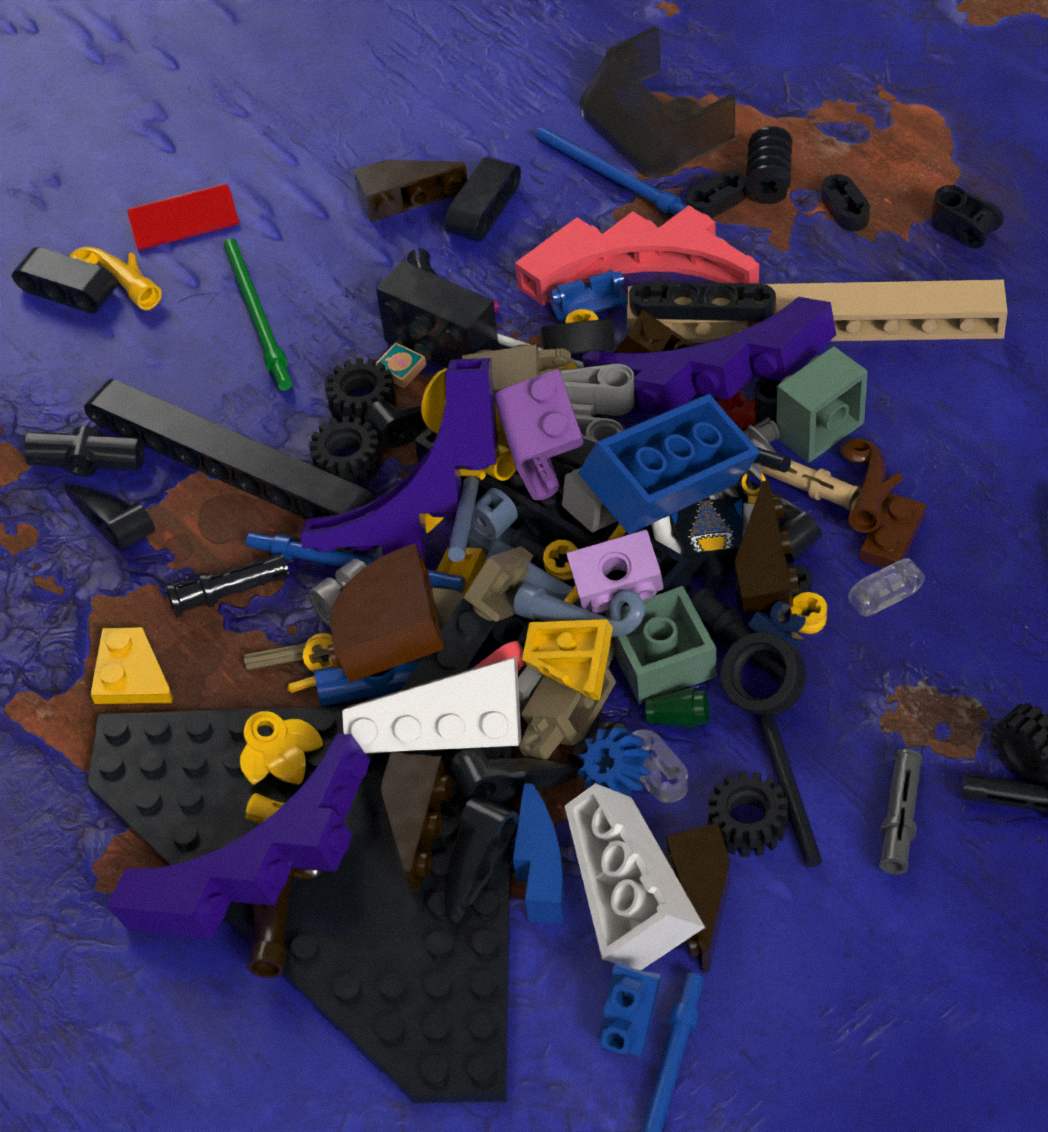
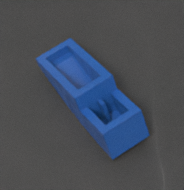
[513,783,565,925]

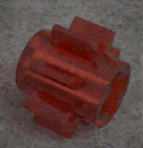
[716,391,755,431]

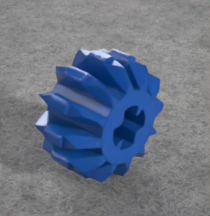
[576,727,652,797]

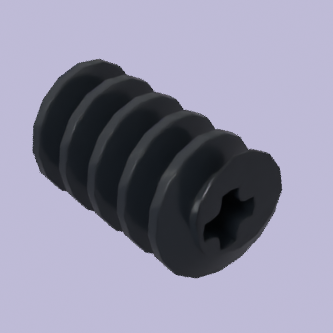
[745,126,793,204]

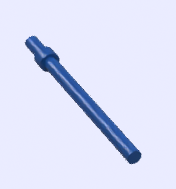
[535,126,687,217]
[246,532,466,593]
[642,973,704,1132]

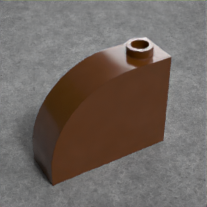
[328,543,445,683]

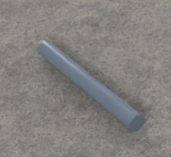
[448,476,479,562]

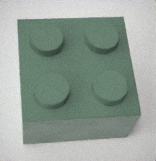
[776,346,868,463]
[606,586,717,705]

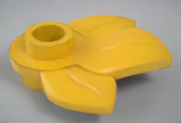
[240,711,323,785]

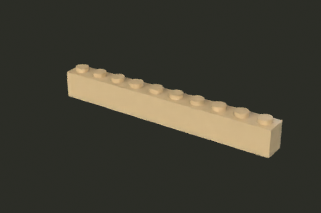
[627,280,1008,344]

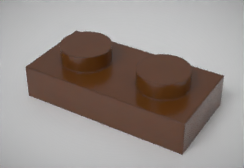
[859,493,927,572]

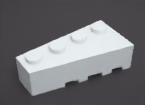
[565,783,705,971]

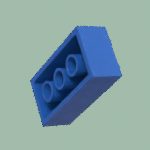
[578,394,760,534]

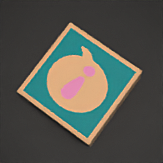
[376,342,426,388]

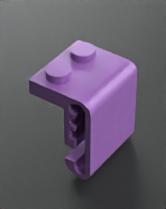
[493,368,585,500]

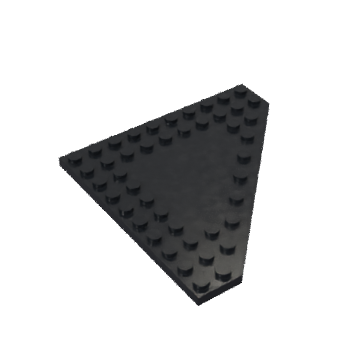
[88,706,513,1103]

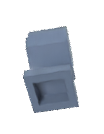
[468,488,518,556]

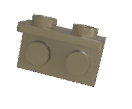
[464,546,534,622]

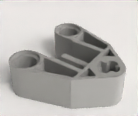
[558,364,635,465]

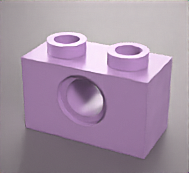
[566,529,664,613]

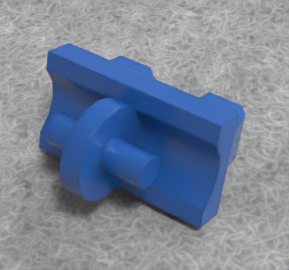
[597,961,662,1057]

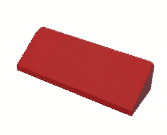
[127,184,240,250]

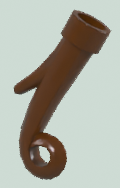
[840,438,903,533]

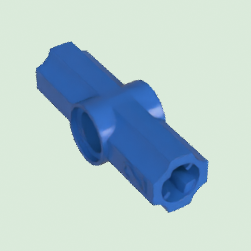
[314,658,422,707]

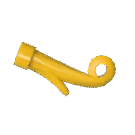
[69,247,162,310]

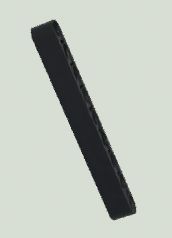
[84,379,377,519]

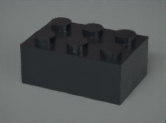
[376,261,499,368]

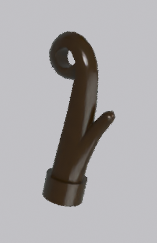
[247,868,323,978]

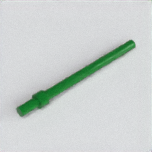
[223,238,293,391]

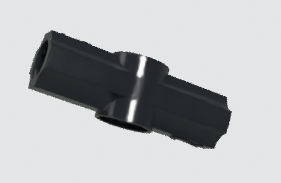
[24,426,145,477]

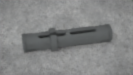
[879,749,923,875]

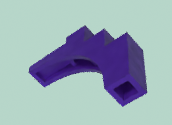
[582,297,836,415]
[300,358,499,558]
[106,734,371,940]

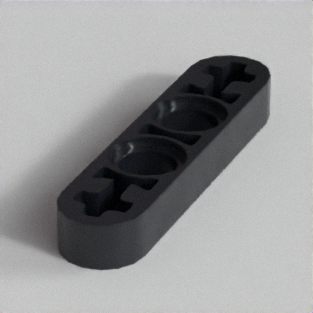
[629,281,776,321]

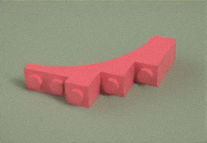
[515,205,759,306]

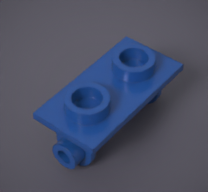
[548,269,628,323]

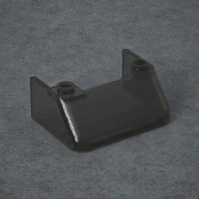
[579,26,735,178]

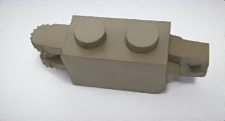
[462,344,571,394]
[519,642,616,760]

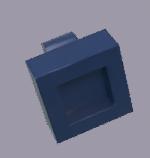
[748,601,806,650]

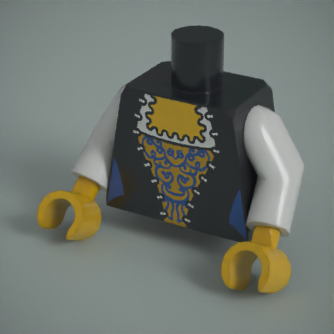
[651,473,766,590]

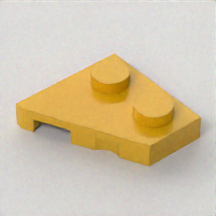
[522,619,613,700]
[91,627,173,704]

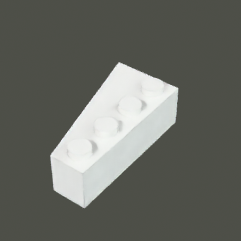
[342,655,521,753]

